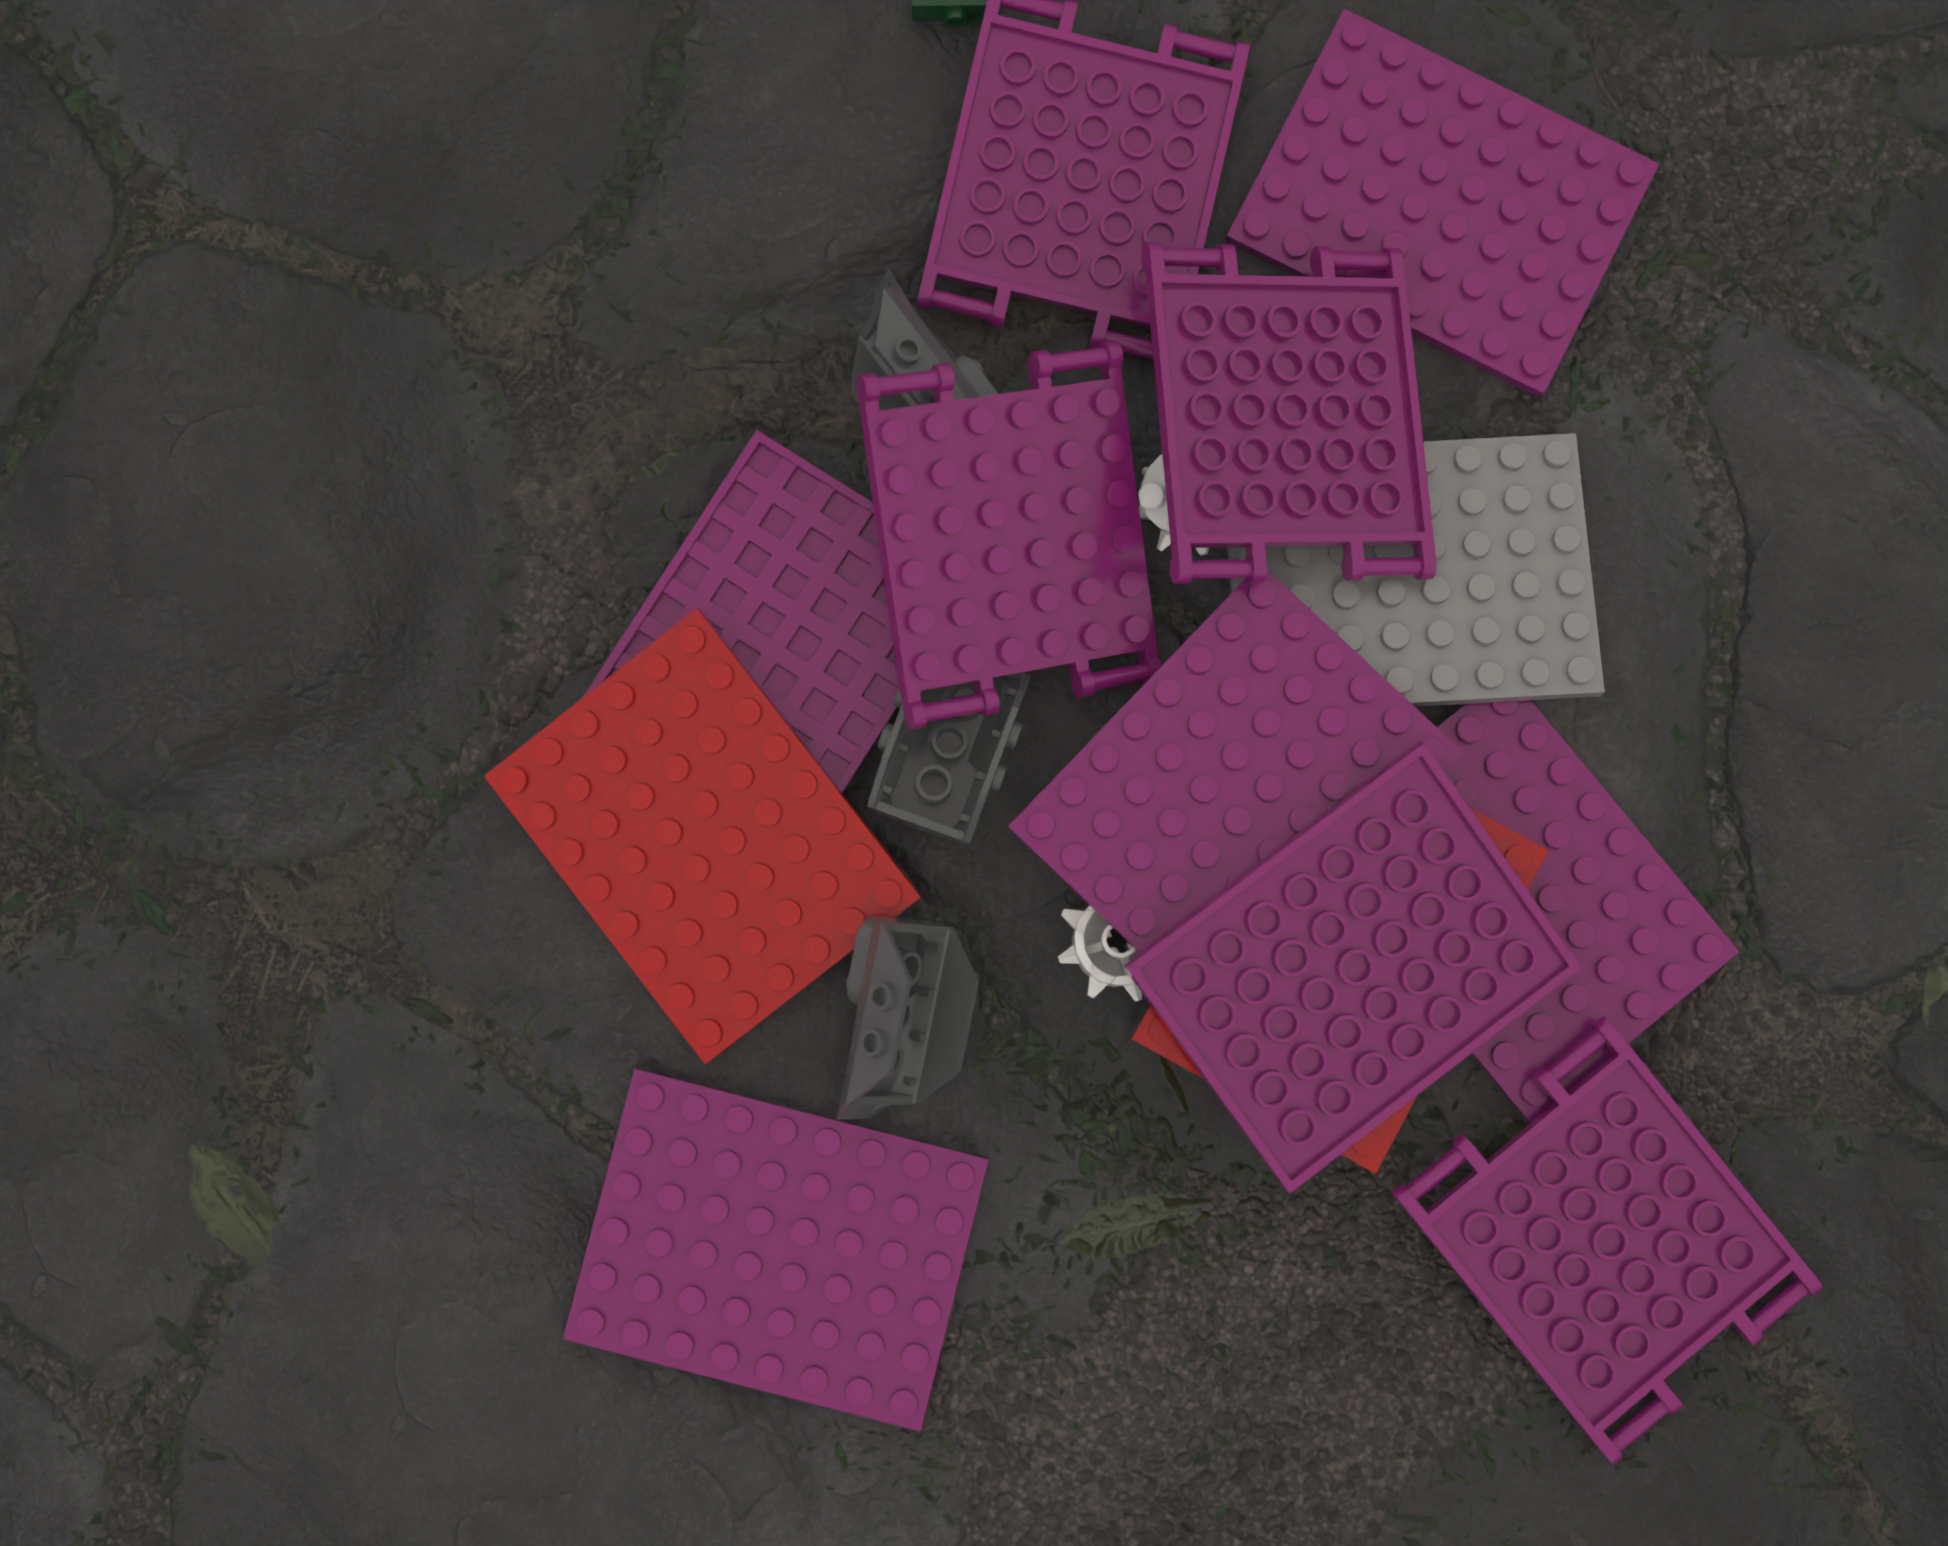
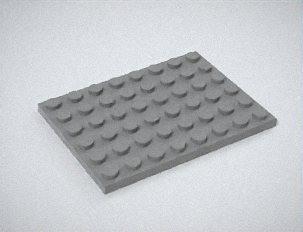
[1226,433,1605,707]

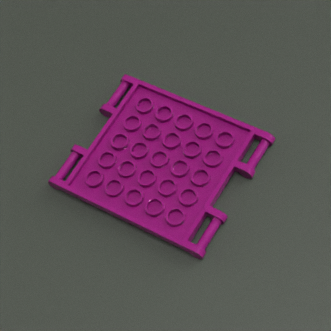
[916,0,1250,360]
[1141,242,1437,584]
[856,341,1162,730]
[1391,1017,1823,1466]

